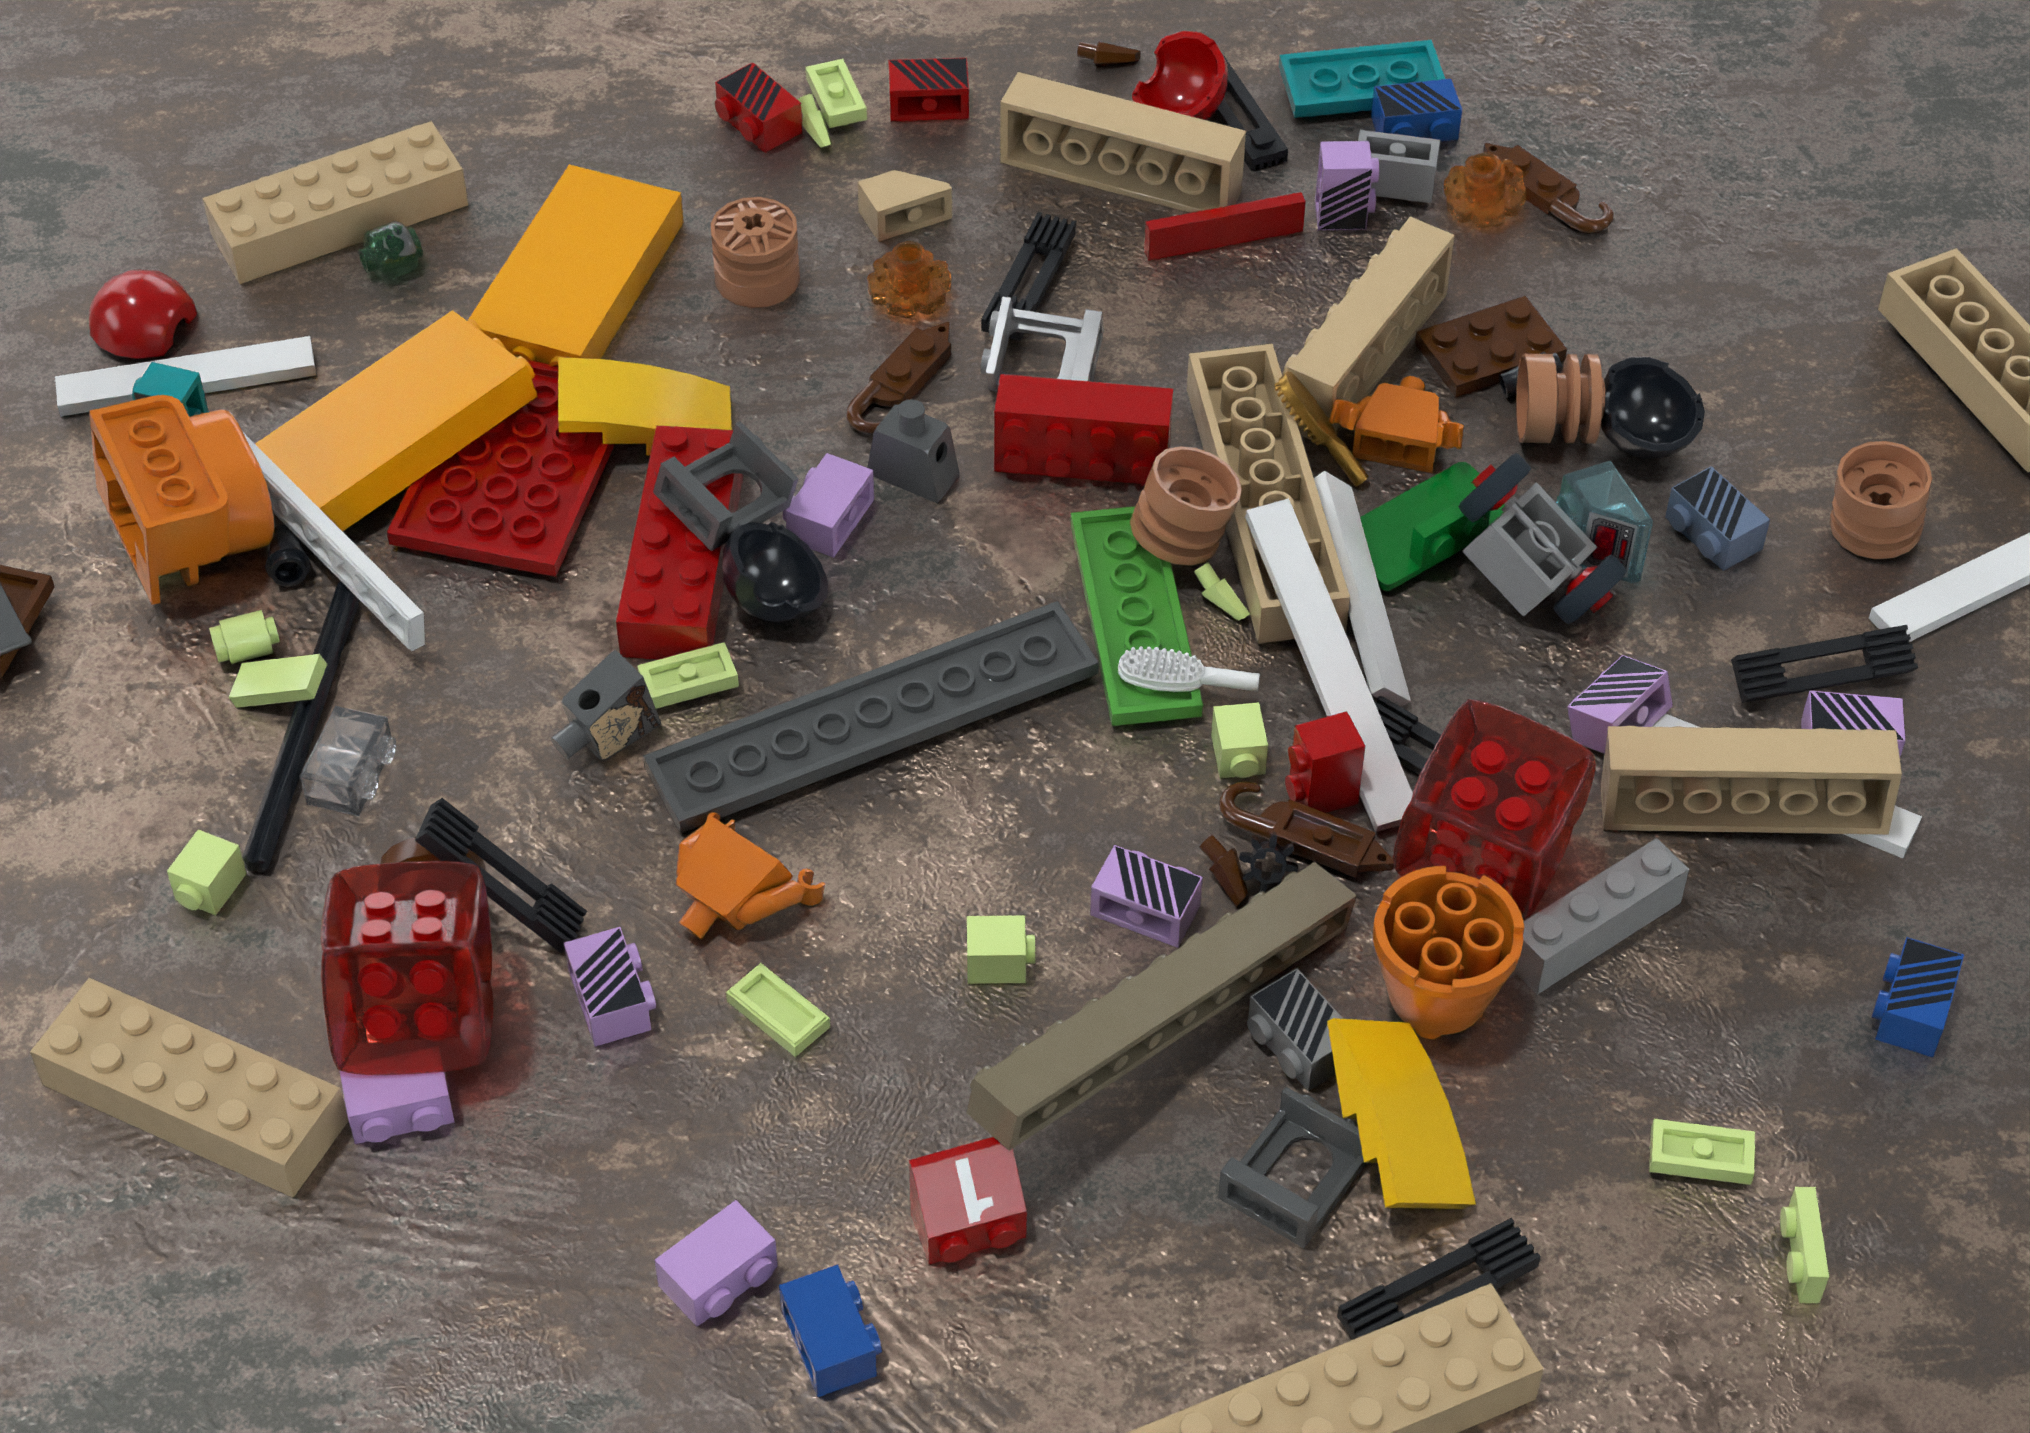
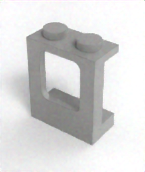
[981,296,1104,391]

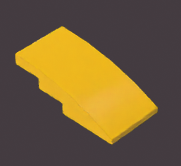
[558,357,732,455]
[1327,1018,1476,1209]

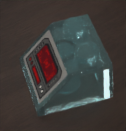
[1556,461,1653,583]

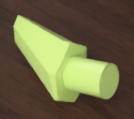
[798,94,832,149]
[1194,562,1250,620]

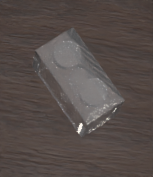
[300,706,396,816]

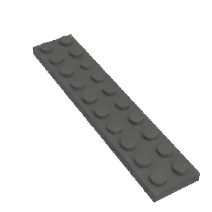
[643,601,1099,833]

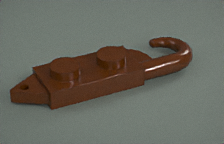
[1483,143,1614,233]
[846,322,951,434]
[1219,782,1395,878]

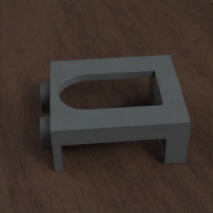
[653,421,798,551]
[1218,1087,1367,1248]

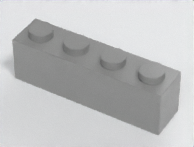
[1514,838,1689,995]

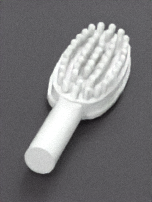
[1118,646,1260,692]

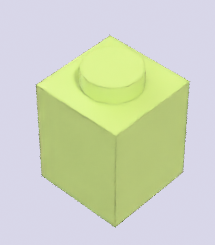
[1211,702,1268,778]
[167,829,247,915]
[967,915,1035,984]

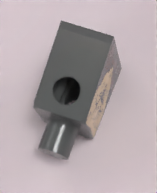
[550,650,661,760]

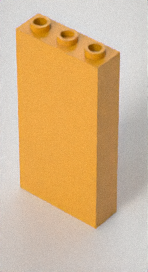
[467,164,684,366]
[255,310,538,532]

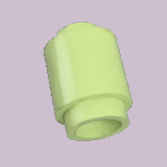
[209,610,280,664]

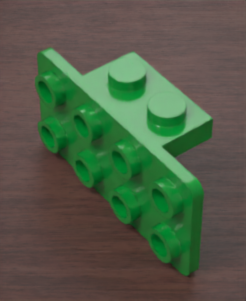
[1360,462,1505,591]

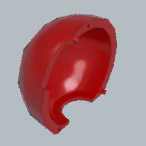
[1132,31,1229,120]
[88,269,197,359]

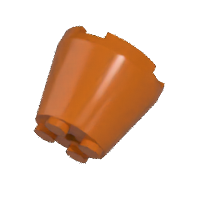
[1373,866,1524,1039]

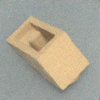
[858,170,952,242]

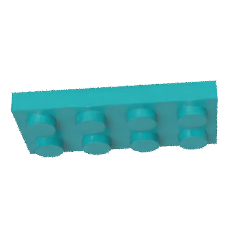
[1278,40,1445,118]

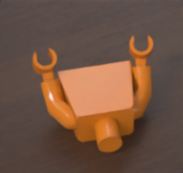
[1329,376,1464,473]
[676,812,825,940]

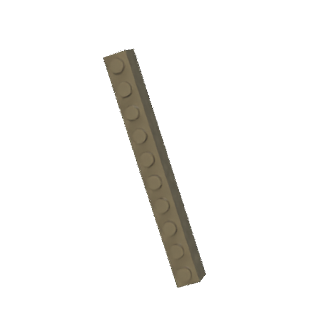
[966,862,1357,1151]

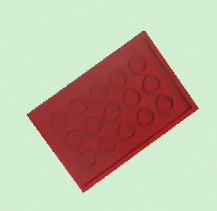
[386,360,615,577]

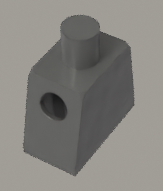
[867,399,959,504]

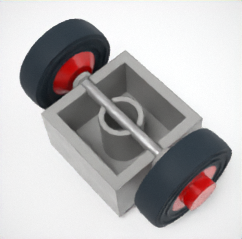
[1458,453,1627,624]

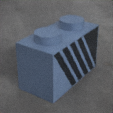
[1665,466,1770,571]

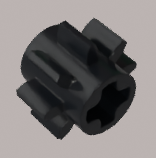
[1239,832,1298,892]

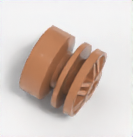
[710,197,800,308]
[1516,354,1605,443]
[1830,441,1932,559]
[1130,446,1242,566]

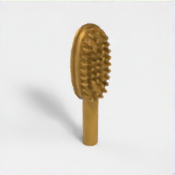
[1274,371,1369,486]

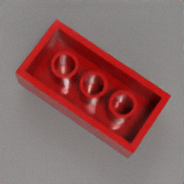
[994,374,1173,485]

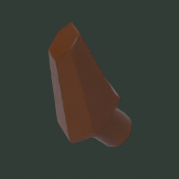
[1077,41,1141,66]
[1199,835,1248,906]

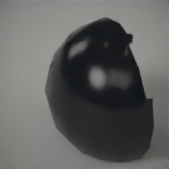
[1601,357,1705,459]
[723,521,828,623]

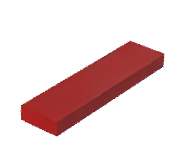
[1144,192,1306,261]

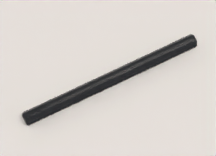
[242,581,360,873]

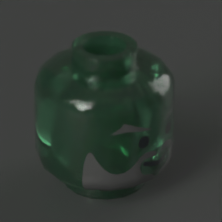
[358,221,423,281]

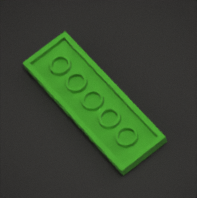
[1070,506,1203,726]

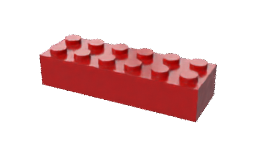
[616,425,744,660]

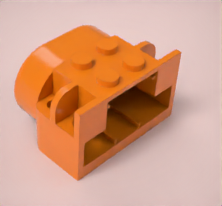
[89,395,274,605]

